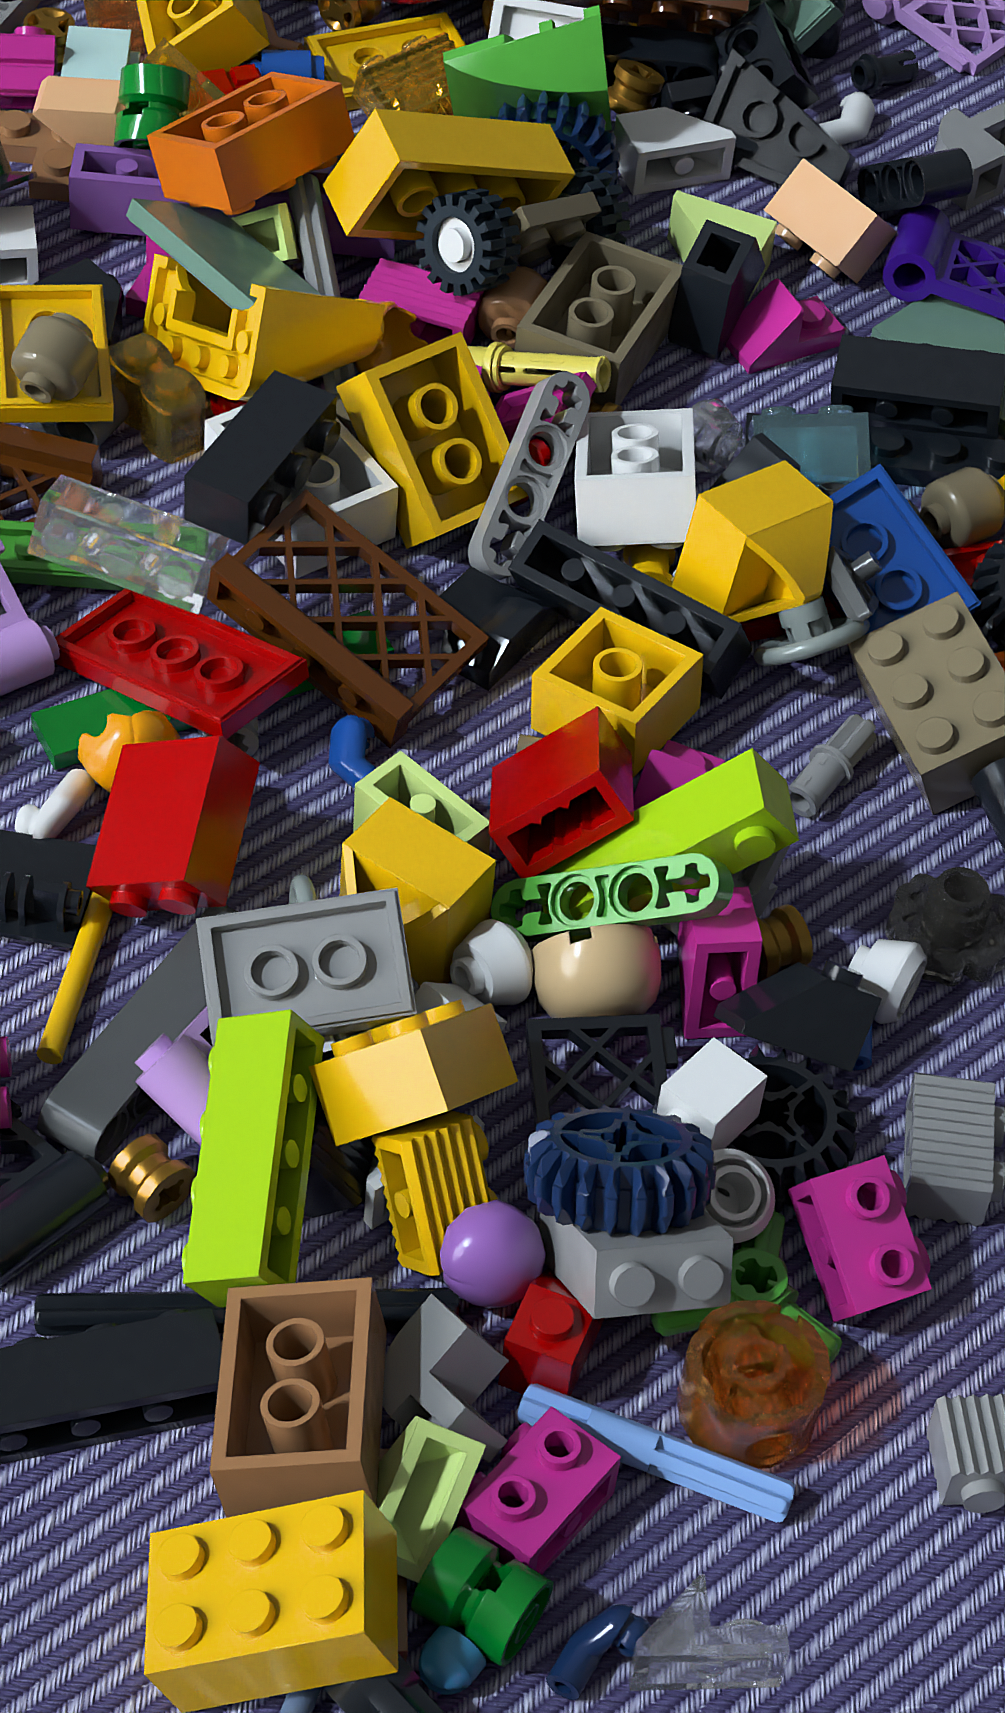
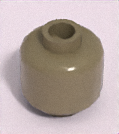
[11,312,98,403]
[920,467,1005,549]

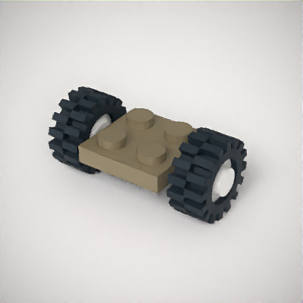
[416,166,630,296]

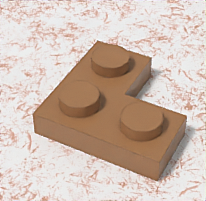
[0,110,75,202]

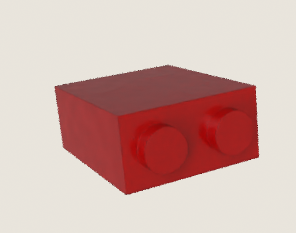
[489,706,634,878]
[86,735,260,918]

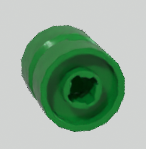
[114,63,191,150]
[411,1526,553,1667]

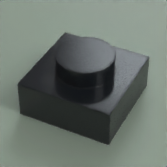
[653,75,717,120]

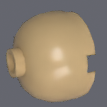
[531,924,661,1040]

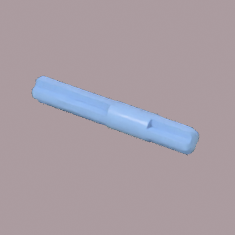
[517,1384,795,1523]

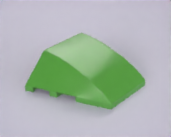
[443,5,612,148]

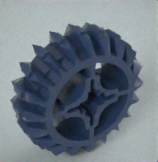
[490,90,620,186]
[523,1104,716,1237]

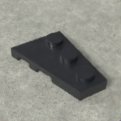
[703,48,855,188]

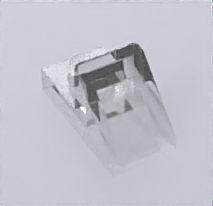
[628,1574,790,1691]

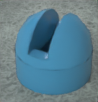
[418,1625,486,1695]

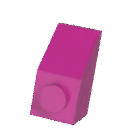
[678,886,763,1039]

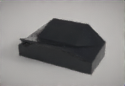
[439,566,559,691]

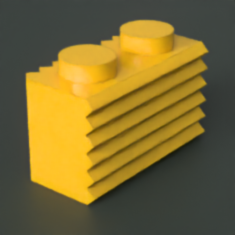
[371,1110,498,1276]

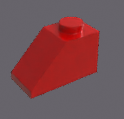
[498,1268,605,1396]

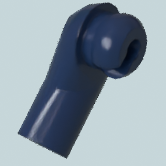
[546,1604,651,1700]

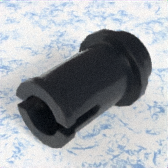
[851,49,919,94]

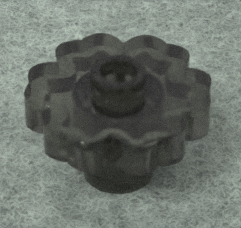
[885,867,1005,987]

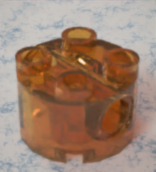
[676,1300,831,1469]

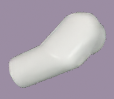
[819,92,875,145]
[15,769,95,839]

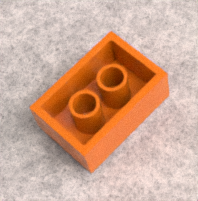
[147,71,355,215]

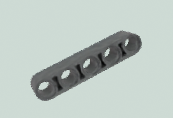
[37,905,238,1164]

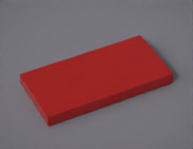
[54,584,309,739]

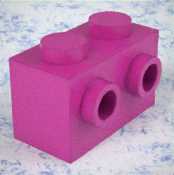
[787,1155,932,1322]
[457,1406,621,1574]

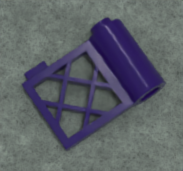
[882,205,1005,320]

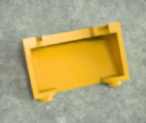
[141,254,385,402]

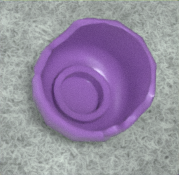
[440,1199,546,1308]

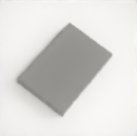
[196,888,417,1047]

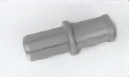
[788,714,876,818]

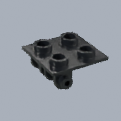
[0,830,96,949]

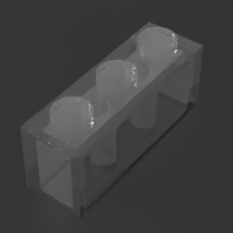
[27,474,230,615]

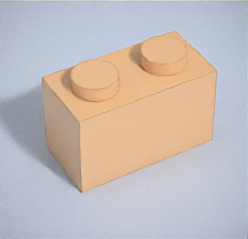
[764,158,897,283]

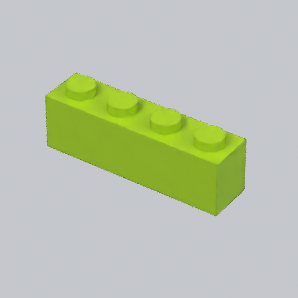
[538,748,799,944]
[182,1009,325,1308]

